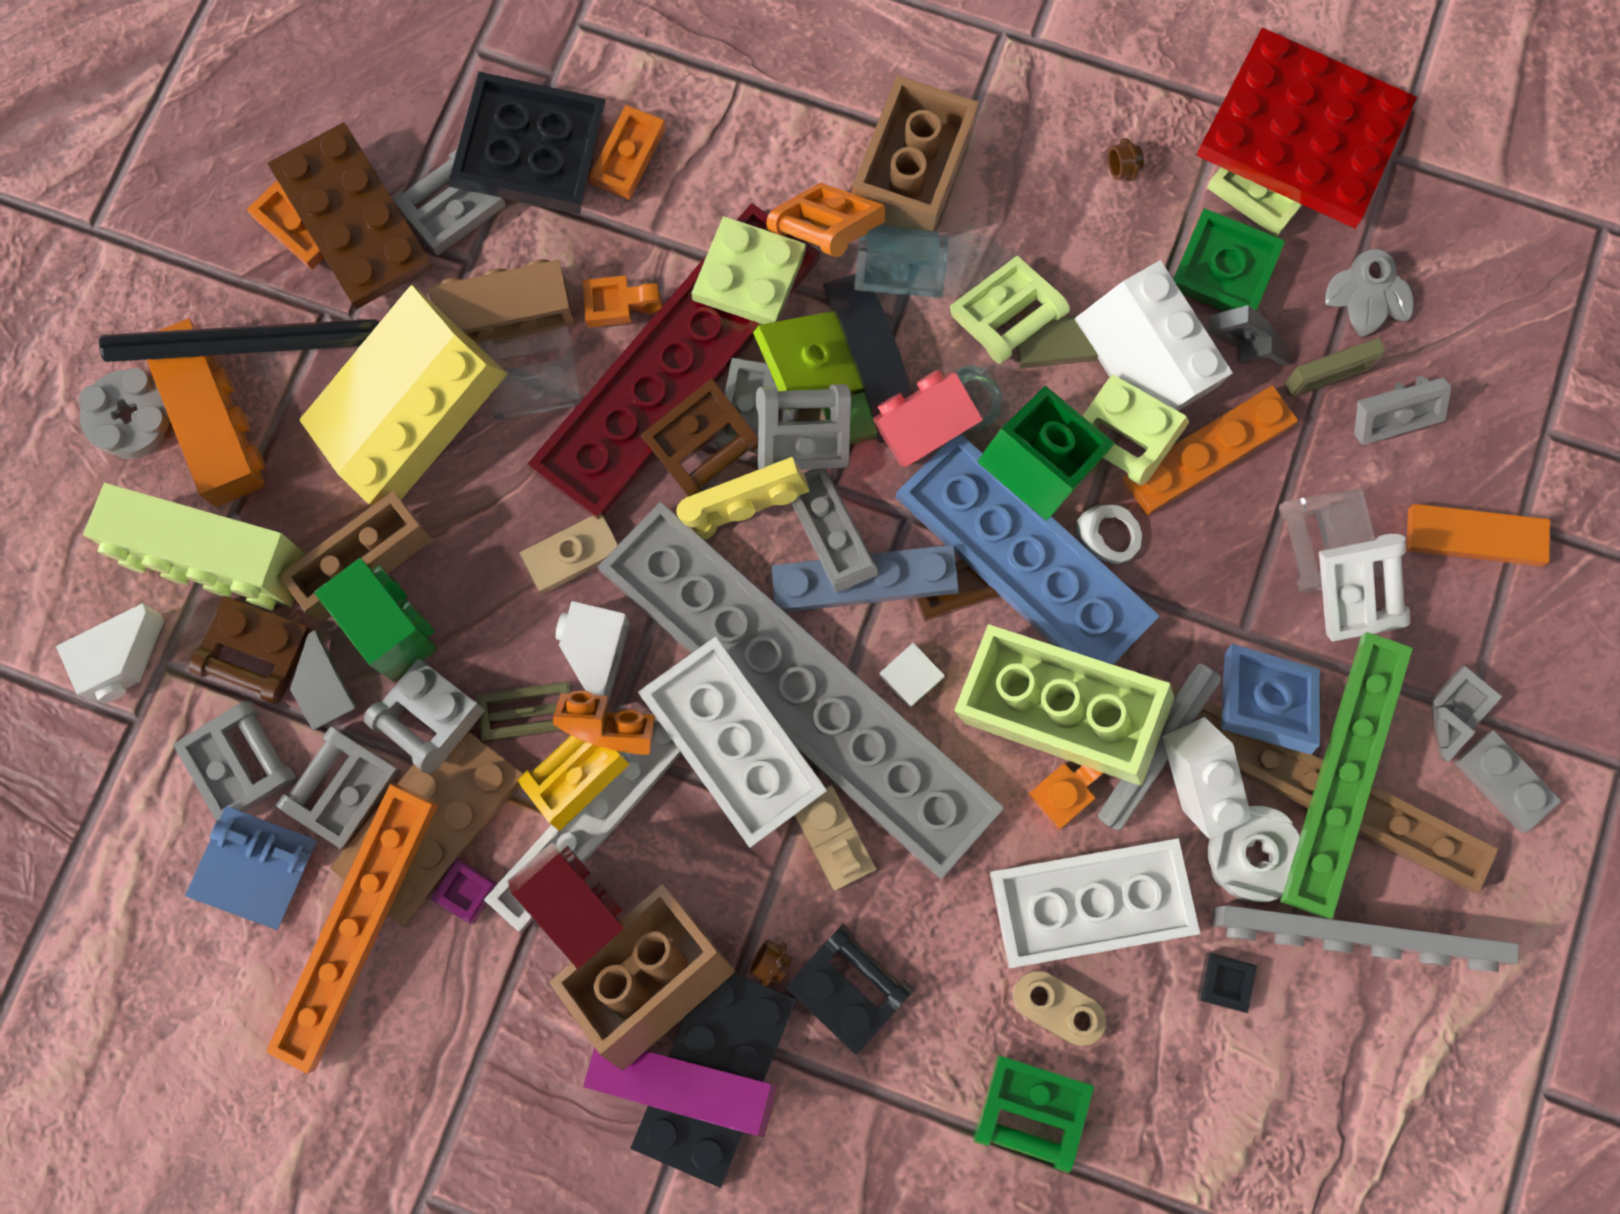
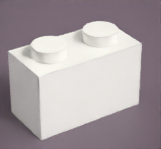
[1162,717,1252,839]

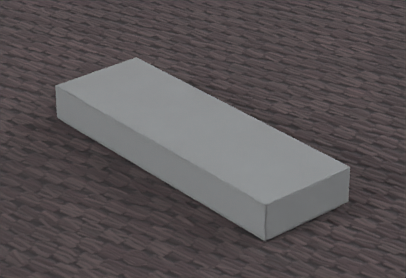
[791,468,878,593]

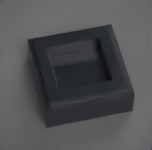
[1197,953,1257,1013]

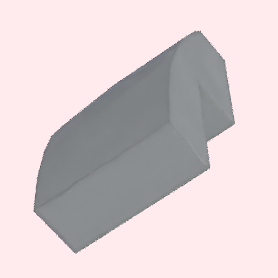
[290,629,357,730]
[1431,666,1502,762]

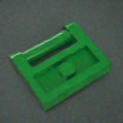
[973,1054,1094,1173]

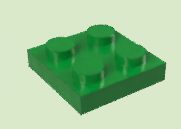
[1173,208,1285,312]

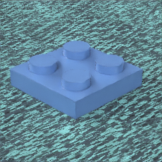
[1221,644,1320,755]

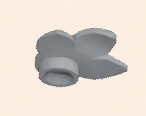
[1325,249,1413,337]

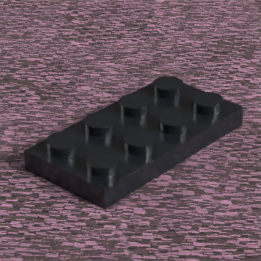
[630,973,797,1188]

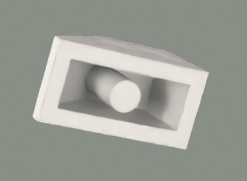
[555,601,630,705]
[56,603,164,703]

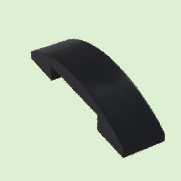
[823,271,913,443]

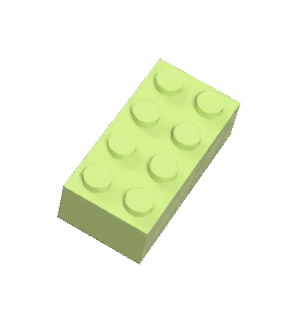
[83,483,306,610]
[954,624,1175,786]

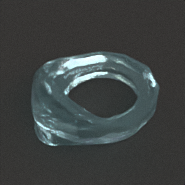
[954,365,1002,431]

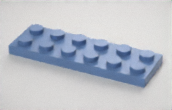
[895,434,1159,665]

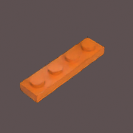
[1122,385,1298,516]

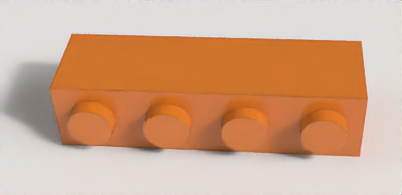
[147,318,266,508]

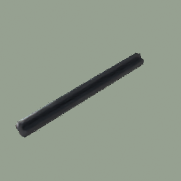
[99,319,380,362]

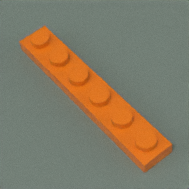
[266,784,439,1074]

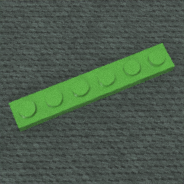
[1280,632,1413,919]

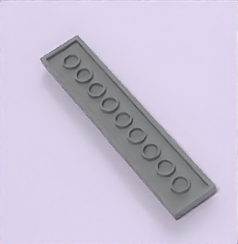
[597,502,1004,880]

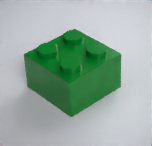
[977,385,1115,521]
[314,557,438,682]

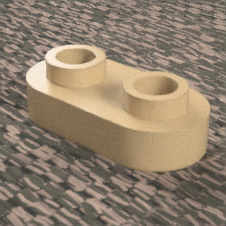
[1012,971,1106,1046]

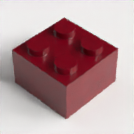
[507,842,624,970]

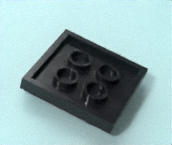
[449,71,606,215]

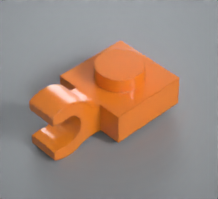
[583,275,662,328]
[1027,763,1103,830]

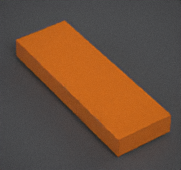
[1406,504,1550,567]

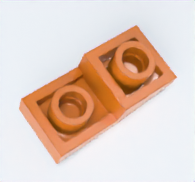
[553,691,655,755]

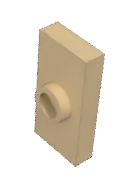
[519,515,618,595]

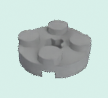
[79,368,171,459]

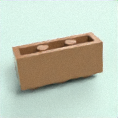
[428,259,575,346]
[278,491,433,624]

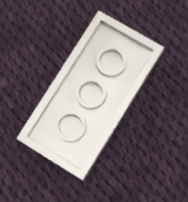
[638,637,827,847]
[990,838,1200,968]

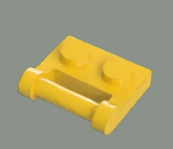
[517,735,630,832]

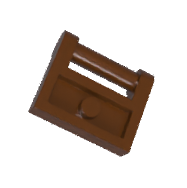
[641,378,758,497]
[188,596,313,704]

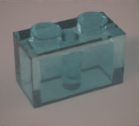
[854,226,948,298]

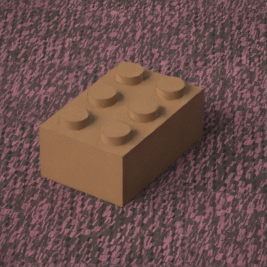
[852,75,979,239]
[549,884,736,1071]

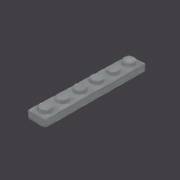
[1212,906,1519,973]

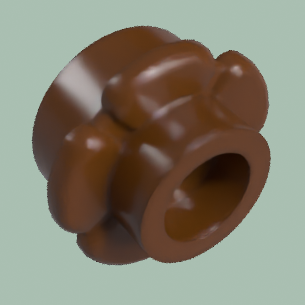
[1107,138,1144,181]
[750,939,792,986]

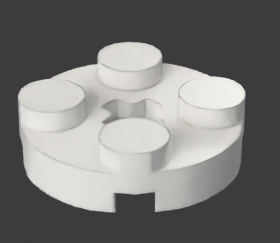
[1208,806,1300,903]

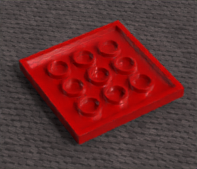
[1196,27,1417,229]

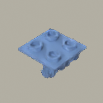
[185,806,317,930]

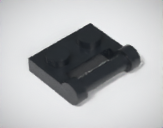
[785,923,914,1055]

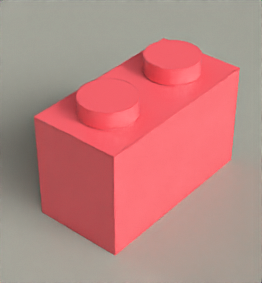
[872,369,983,468]

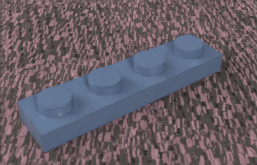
[771,545,959,613]

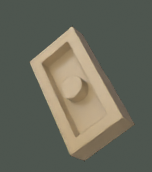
[794,785,876,892]

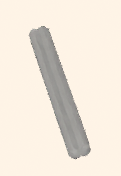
[1098,664,1221,831]

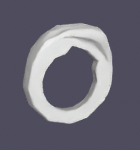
[1075,505,1142,564]

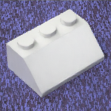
[1074,260,1233,411]

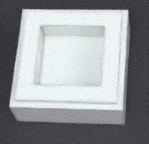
[879,643,945,709]

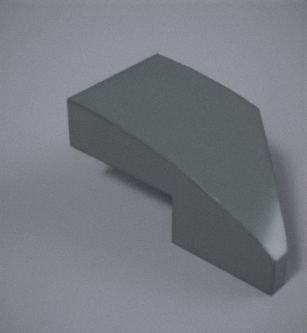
[1209,305,1291,366]

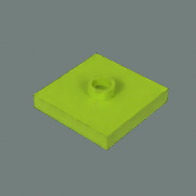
[753,311,864,411]

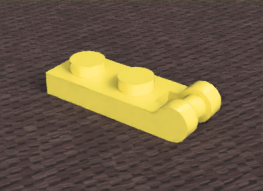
[676,457,810,540]

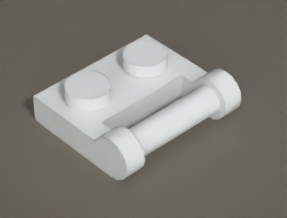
[1319,534,1411,642]

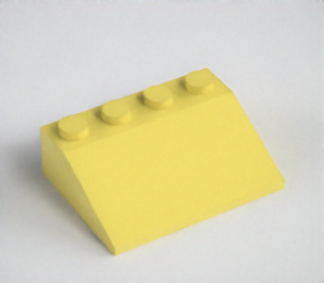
[299,285,508,505]

